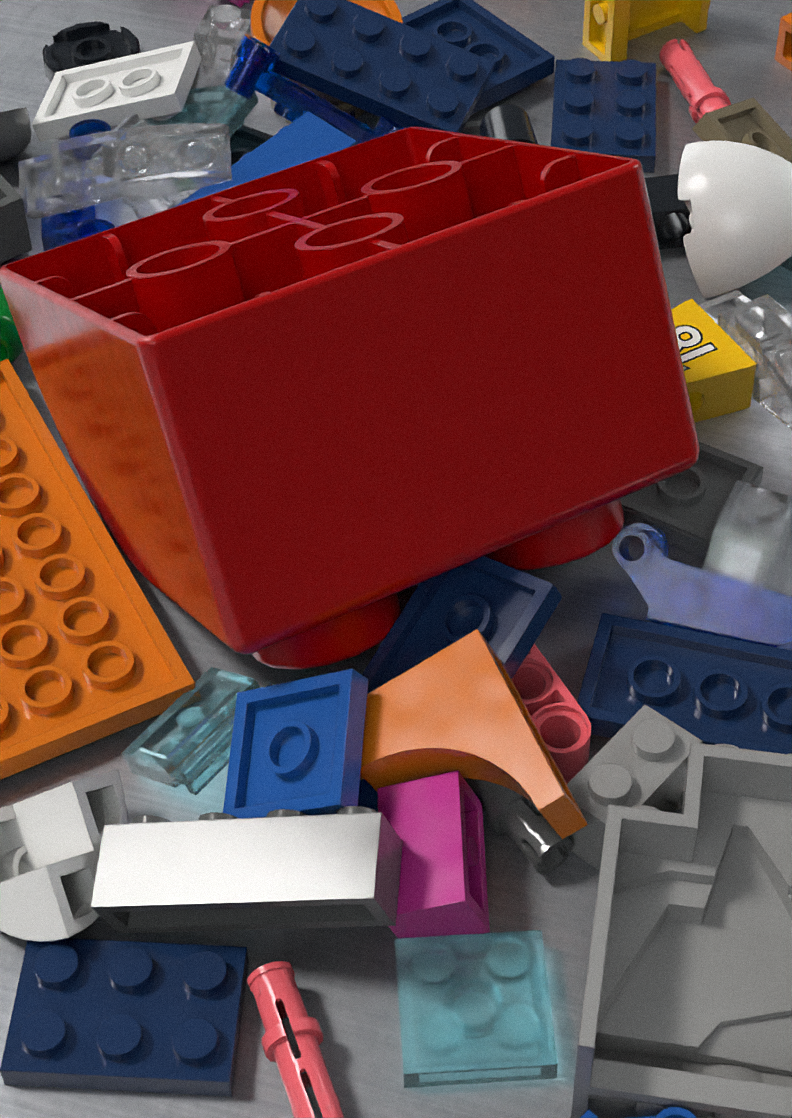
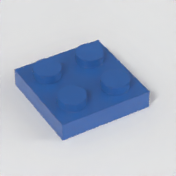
[223,668,368,819]

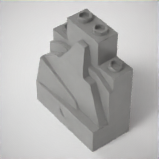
[571,742,792,1118]

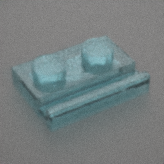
[121,667,275,795]

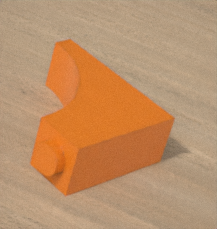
[360,629,588,840]

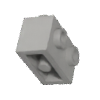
[567,705,702,871]

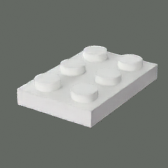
[32,41,202,142]

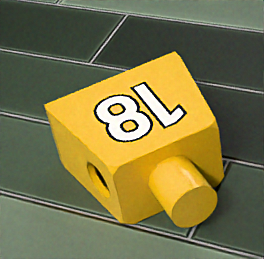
[671,299,757,423]

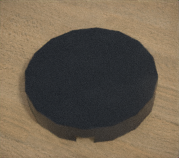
[42,21,141,82]

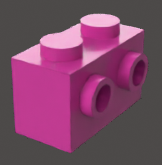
[377,771,490,949]

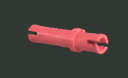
[659,39,731,123]
[247,961,345,1118]

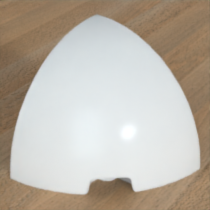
[678,141,792,299]
[0,769,128,941]

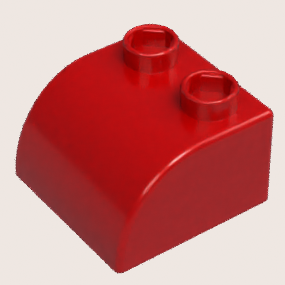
[0,127,699,670]

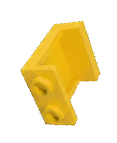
[582,0,711,62]

